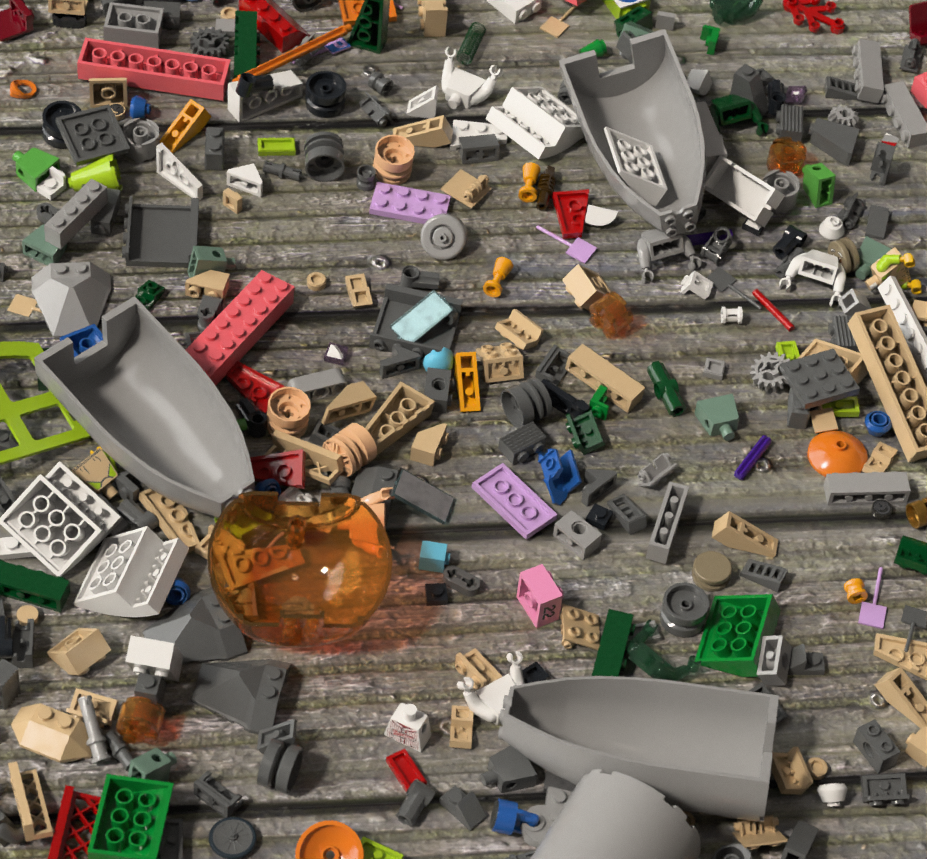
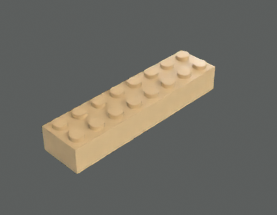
[847,305,927,462]

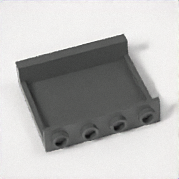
[122,196,199,268]
[369,283,463,359]

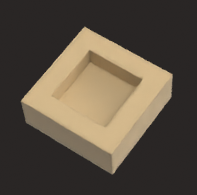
[223,188,242,214]

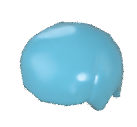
[423,347,454,371]

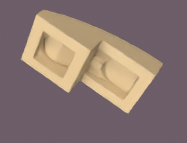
[345,273,373,308]
[862,442,898,473]
[449,705,473,749]

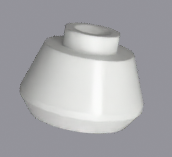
[819,216,844,240]
[817,783,848,807]

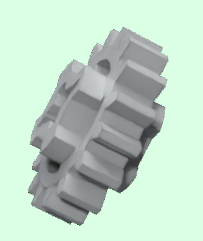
[750,352,791,392]

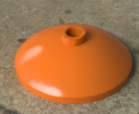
[807,430,868,477]
[295,820,364,859]

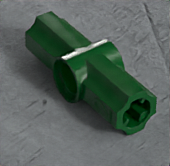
[647,361,686,417]

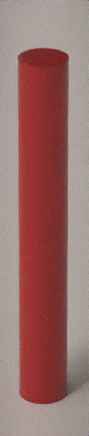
[752,289,795,332]

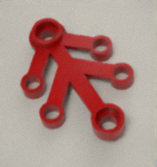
[782,0,845,35]

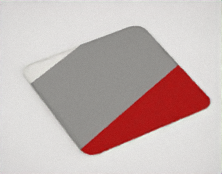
[881,133,899,146]

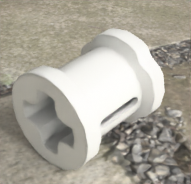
[721,307,743,324]

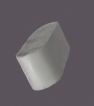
[287,368,348,402]

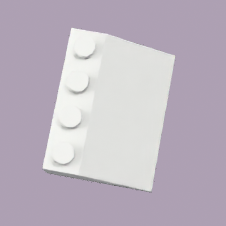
[604,127,668,206]

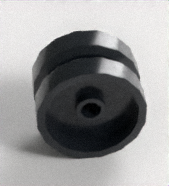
[305,71,347,118]
[42,101,82,149]

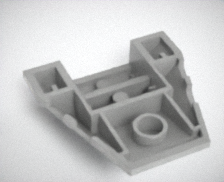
[31,262,111,339]

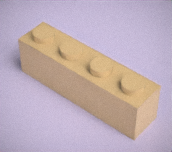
[565,344,645,413]

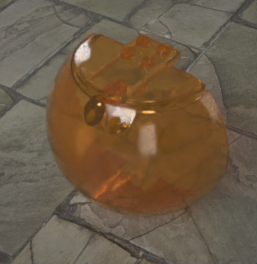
[207,491,392,648]

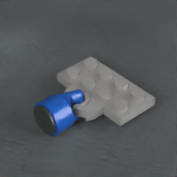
[490,786,573,847]

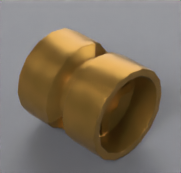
[906,497,927,528]

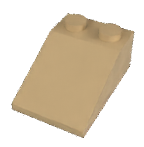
[798,338,868,385]

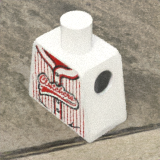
[384,703,431,752]

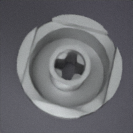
[122,118,160,163]
[763,170,800,214]

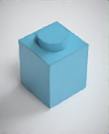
[419,540,450,573]

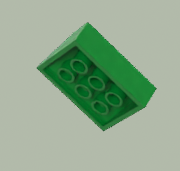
[694,594,781,677]
[87,774,174,859]

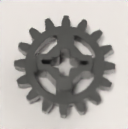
[190,27,229,58]

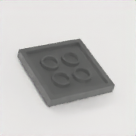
[56,104,130,167]
[779,348,860,410]

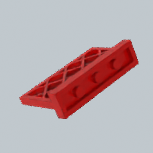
[48,785,101,859]

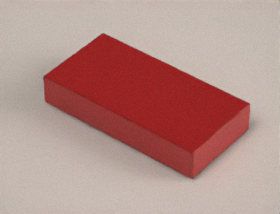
[386,749,427,792]

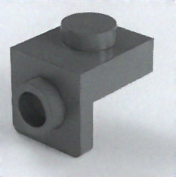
[116,471,139,503]

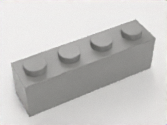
[852,38,884,103]
[880,81,927,148]
[44,179,108,249]
[823,471,911,505]
[646,481,689,564]

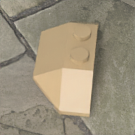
[11,703,92,763]

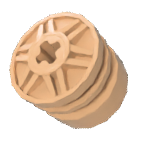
[373,135,415,185]
[266,387,311,438]
[322,423,377,477]

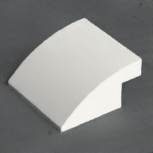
[486,86,584,159]
[0,461,123,577]
[73,526,189,617]

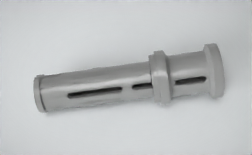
[77,695,111,764]

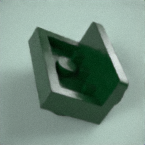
[565,410,605,455]
[894,535,927,575]

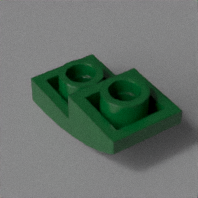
[135,280,165,311]

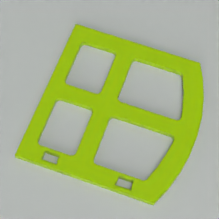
[0,341,92,465]

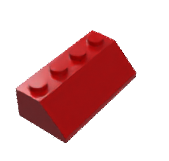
[239,0,311,53]

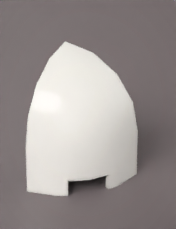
[687,69,712,96]
[584,205,618,226]

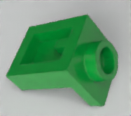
[700,25,721,56]
[589,385,609,421]

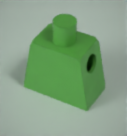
[12,148,60,192]
[802,163,836,208]

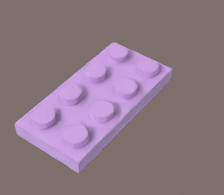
[369,182,451,224]
[472,463,557,540]

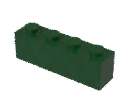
[0,559,70,613]
[592,609,636,677]

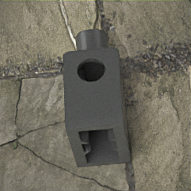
[480,746,537,793]

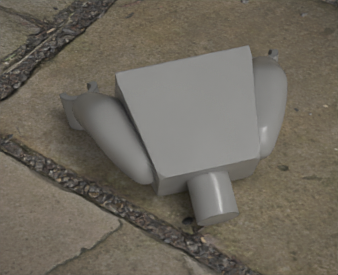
[637,228,702,284]

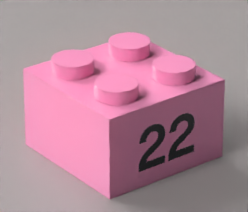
[516,564,564,628]

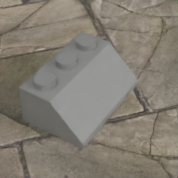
[104,2,164,49]

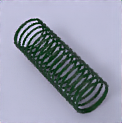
[456,22,486,65]

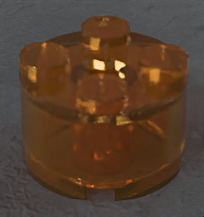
[766,137,807,177]
[589,291,633,339]
[116,696,165,745]

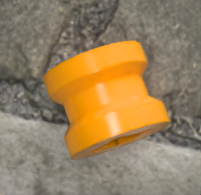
[843,578,868,604]

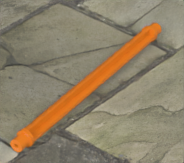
[232,24,352,82]

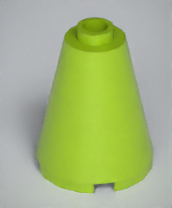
[68,154,123,192]

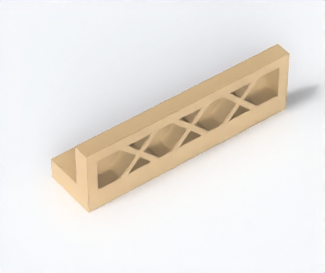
[264,430,344,485]
[8,761,53,842]

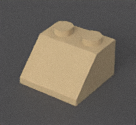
[89,78,128,108]
[562,264,618,311]
[46,628,111,676]

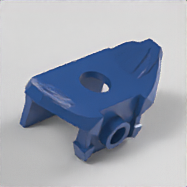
[538,449,582,505]

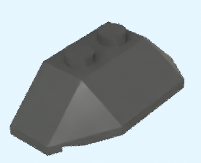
[349,463,402,526]

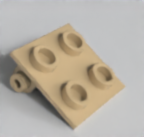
[441,169,492,209]
[560,604,600,650]
[732,815,788,849]

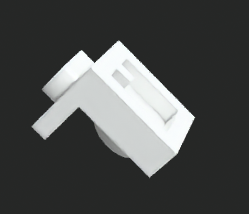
[36,166,67,200]
[680,271,713,300]

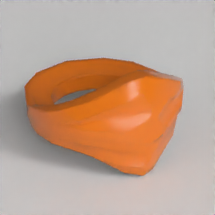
[10,80,37,99]

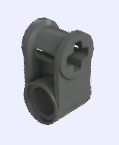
[700,227,733,265]
[197,295,224,331]

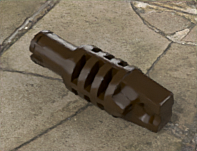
[536,165,557,211]

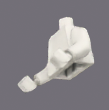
[442,47,503,109]
[779,249,846,308]
[457,651,524,725]

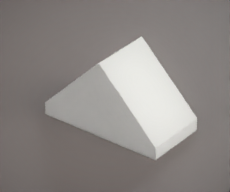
[407,86,438,118]
[227,163,263,197]

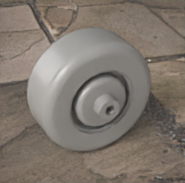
[421,213,468,260]

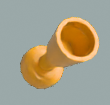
[518,162,541,203]
[483,257,514,297]

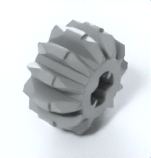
[828,105,859,128]

